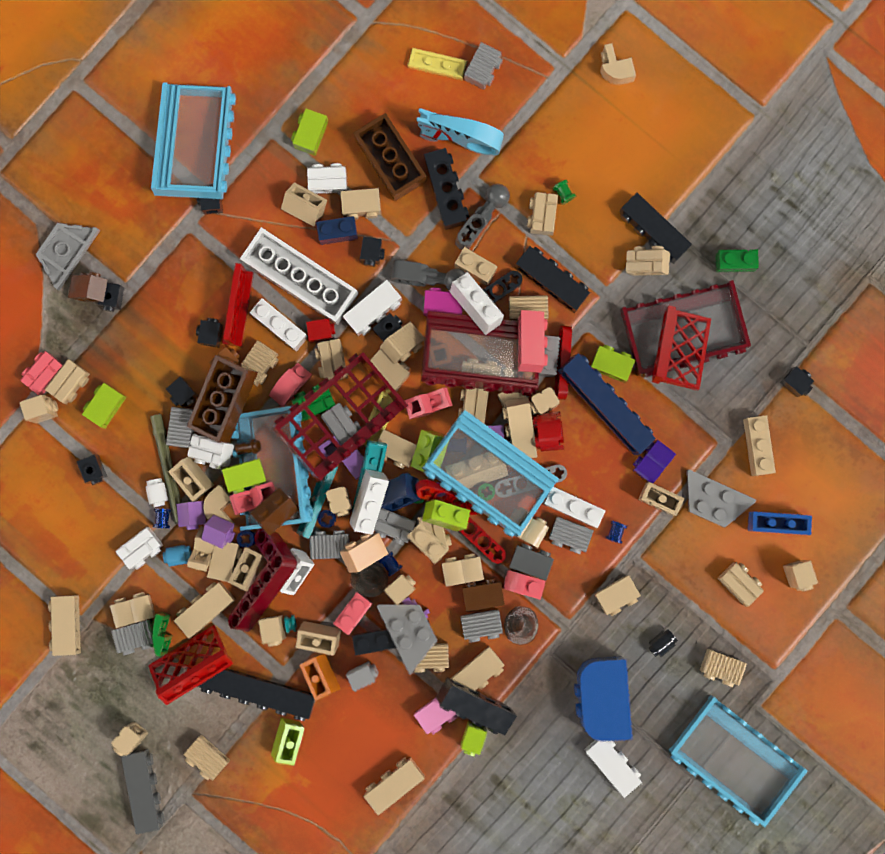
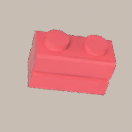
[21,351,63,395]
[333,592,373,635]

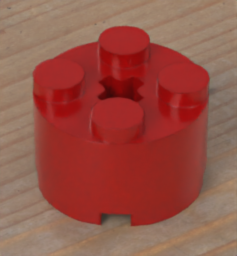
[533,411,564,452]

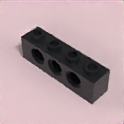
[424,148,469,230]

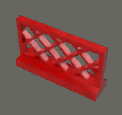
[222,263,254,347]
[651,305,711,391]
[148,625,234,705]

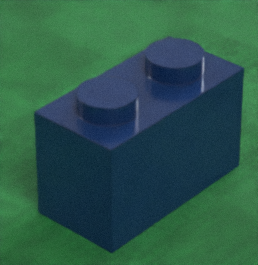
[316,216,358,245]
[381,473,420,512]

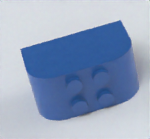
[574,656,632,741]

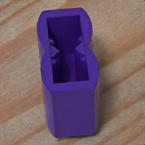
[633,440,676,483]

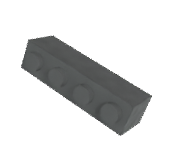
[121,749,165,835]

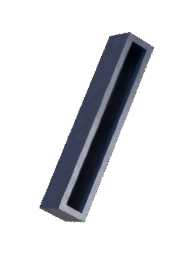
[557,353,656,455]

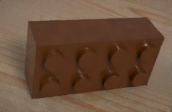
[353,113,427,201]
[187,355,258,443]

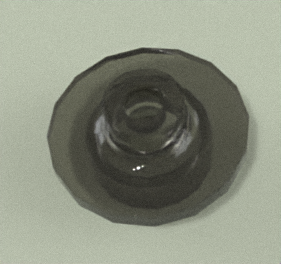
[350,563,388,597]
[504,606,538,645]

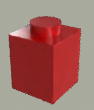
[306,318,336,343]

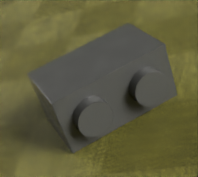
[509,543,554,581]

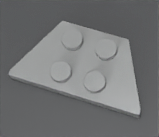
[36,223,100,290]
[686,469,756,528]
[377,605,437,675]

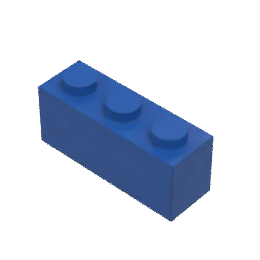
[748,512,812,535]

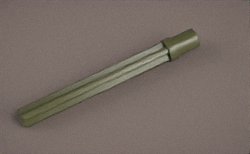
[150,414,182,524]

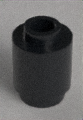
[648,629,678,658]

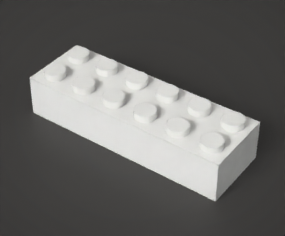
[240,227,358,325]

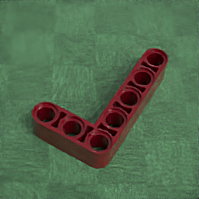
[228,528,297,632]

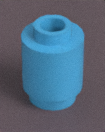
[163,545,192,567]

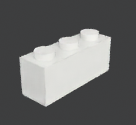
[450,272,504,335]
[343,280,402,336]
[250,298,308,352]
[349,469,389,534]
[543,487,605,528]
[584,740,642,798]

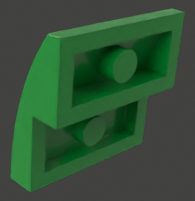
[153,612,173,657]

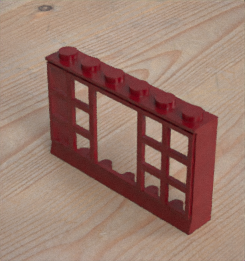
[272,352,408,482]

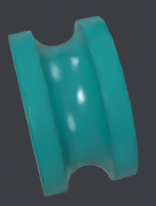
[284,615,297,633]

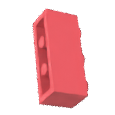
[518,310,548,373]

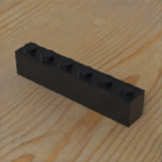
[197,668,315,721]

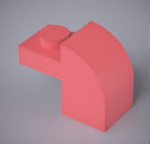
[269,363,312,407]
[404,387,453,419]
[229,482,275,515]
[502,570,546,600]

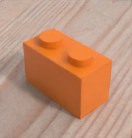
[300,654,341,701]

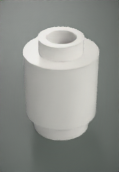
[145,478,168,508]

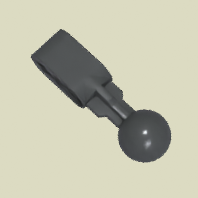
[455,184,510,250]
[390,260,465,290]

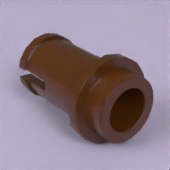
[235,439,261,455]

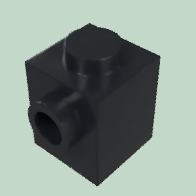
[197,184,223,215]
[360,236,385,267]
[97,283,125,312]
[373,314,403,342]
[196,318,223,348]
[780,366,814,397]
[166,376,198,408]
[77,454,107,486]

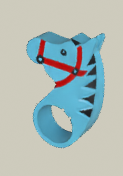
[416,108,504,155]

